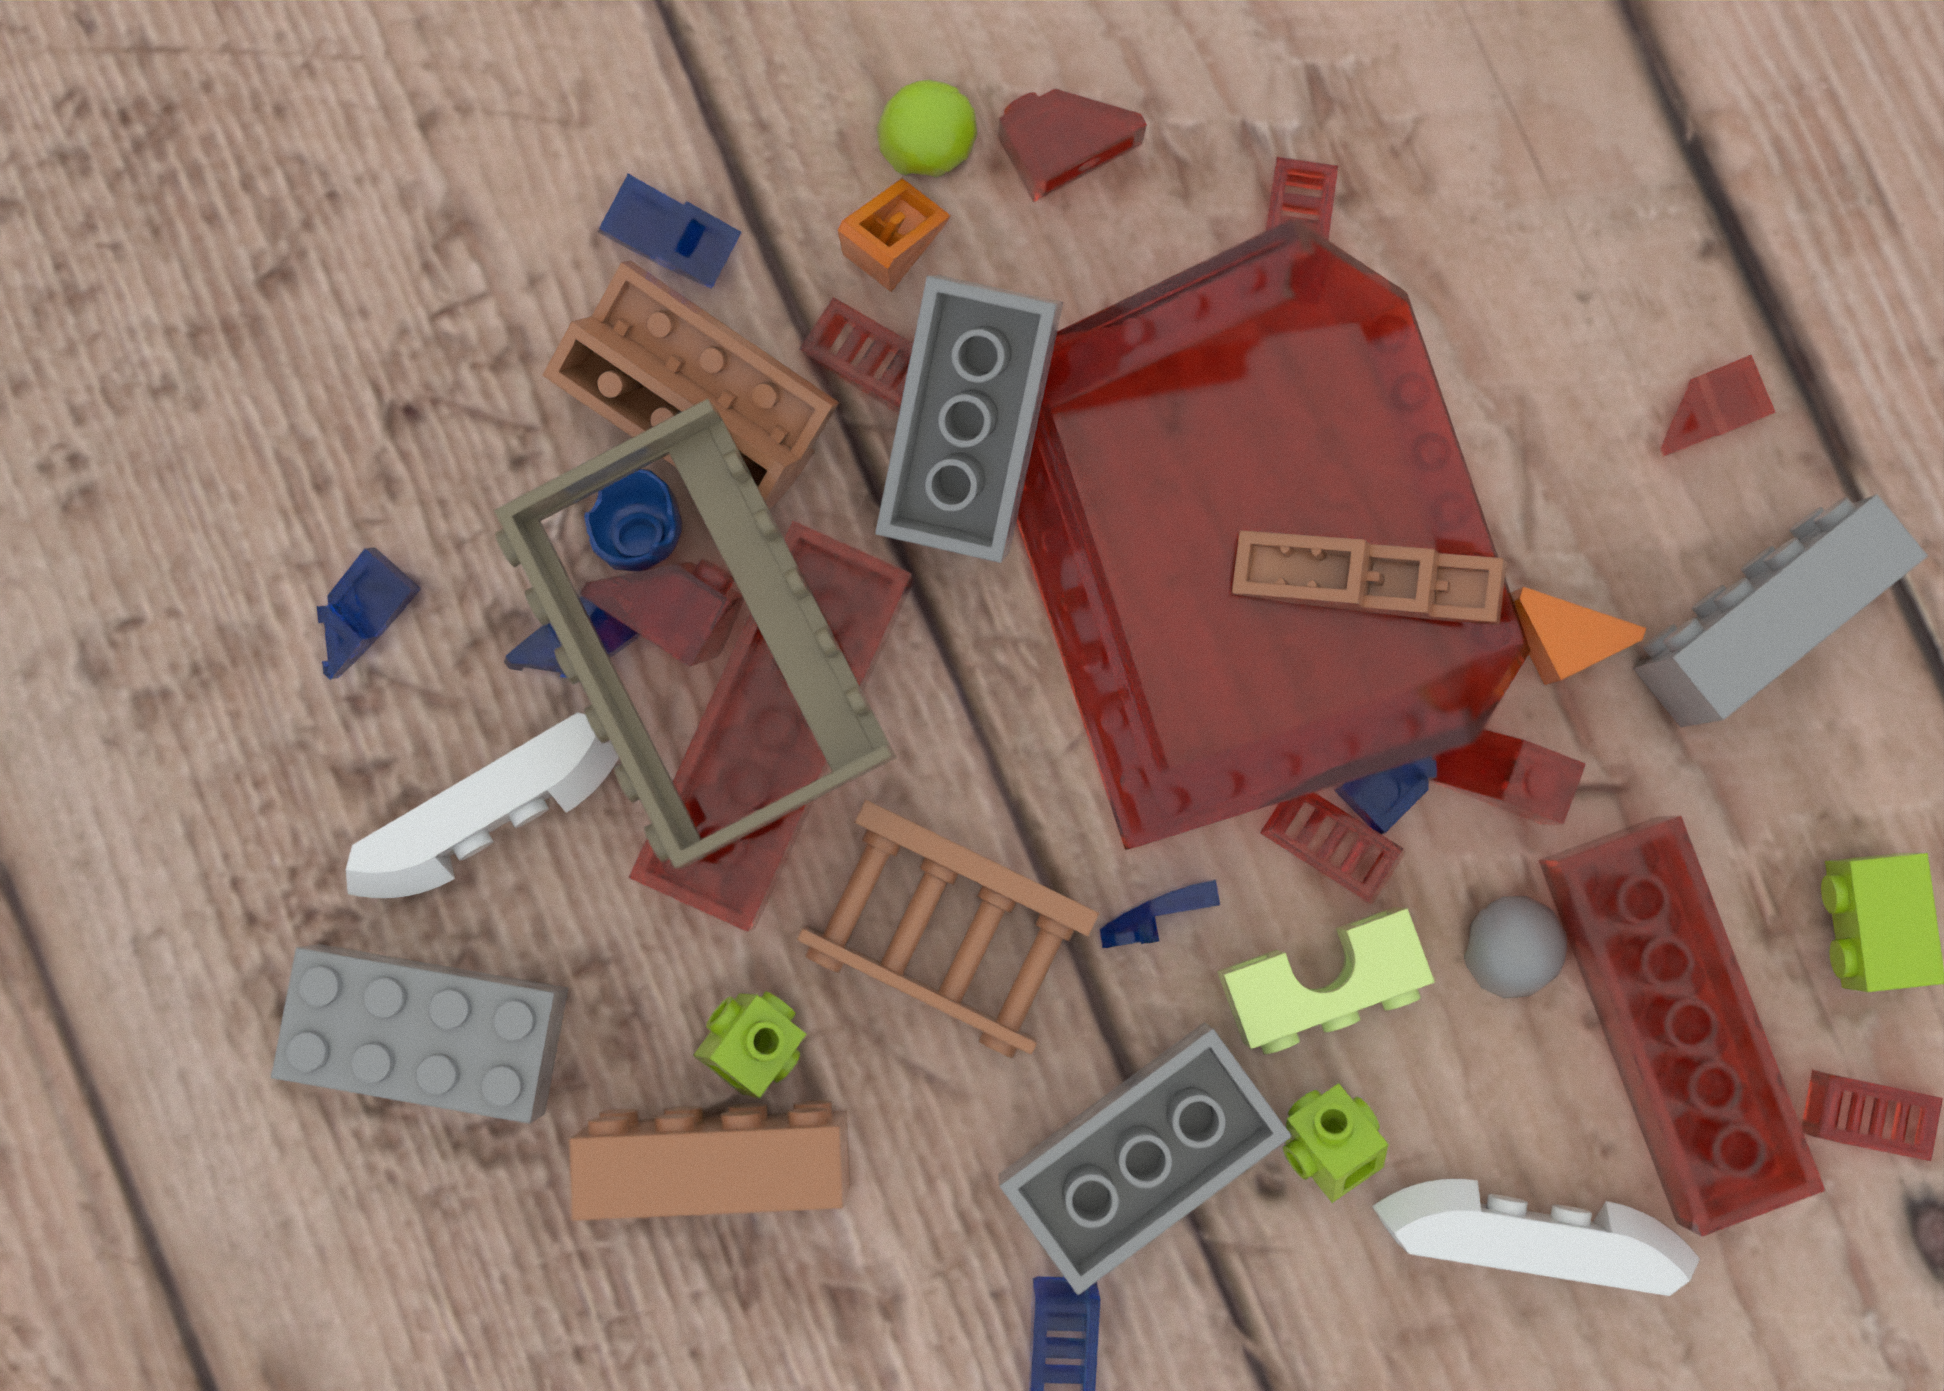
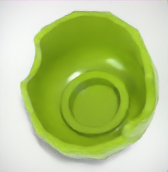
[876,80,978,178]

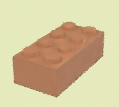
[569,1100,850,1221]

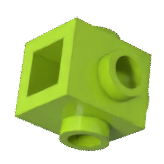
[693,991,806,1098]
[1283,1083,1389,1203]

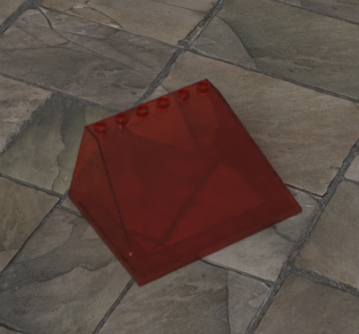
[1017,219,1531,851]

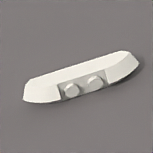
[346,712,619,898]
[1372,1179,1700,1296]

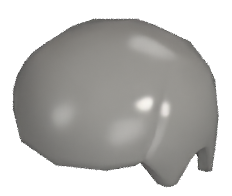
[1464,896,1567,999]

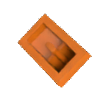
[837,178,951,292]
[1504,587,1646,685]

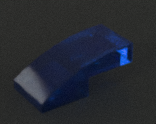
[598,174,742,289]

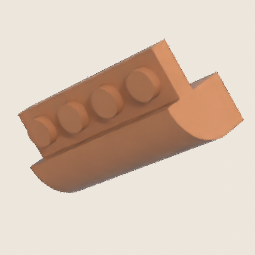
[542,260,839,510]

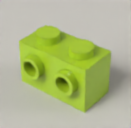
[1821,853,1944,992]

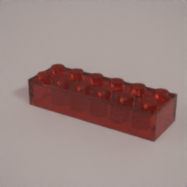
[628,521,913,932]
[1538,815,1826,1237]

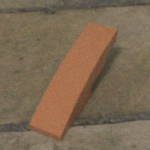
[1232,530,1507,626]

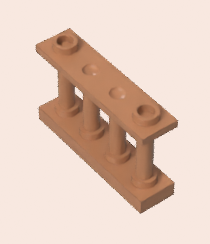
[797,799,1099,1058]

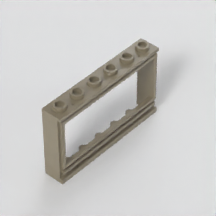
[494,398,897,869]

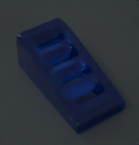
[1029,1276,1101,1391]

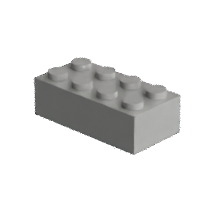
[875,275,1063,563]
[1633,494,1928,727]
[271,944,568,1124]
[998,1022,1292,1295]

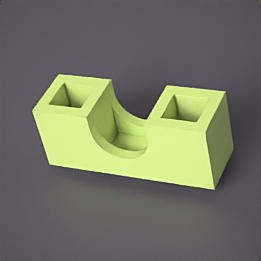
[1217,907,1435,1054]

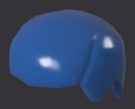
[584,469,683,572]

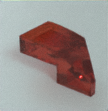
[1660,355,1776,457]

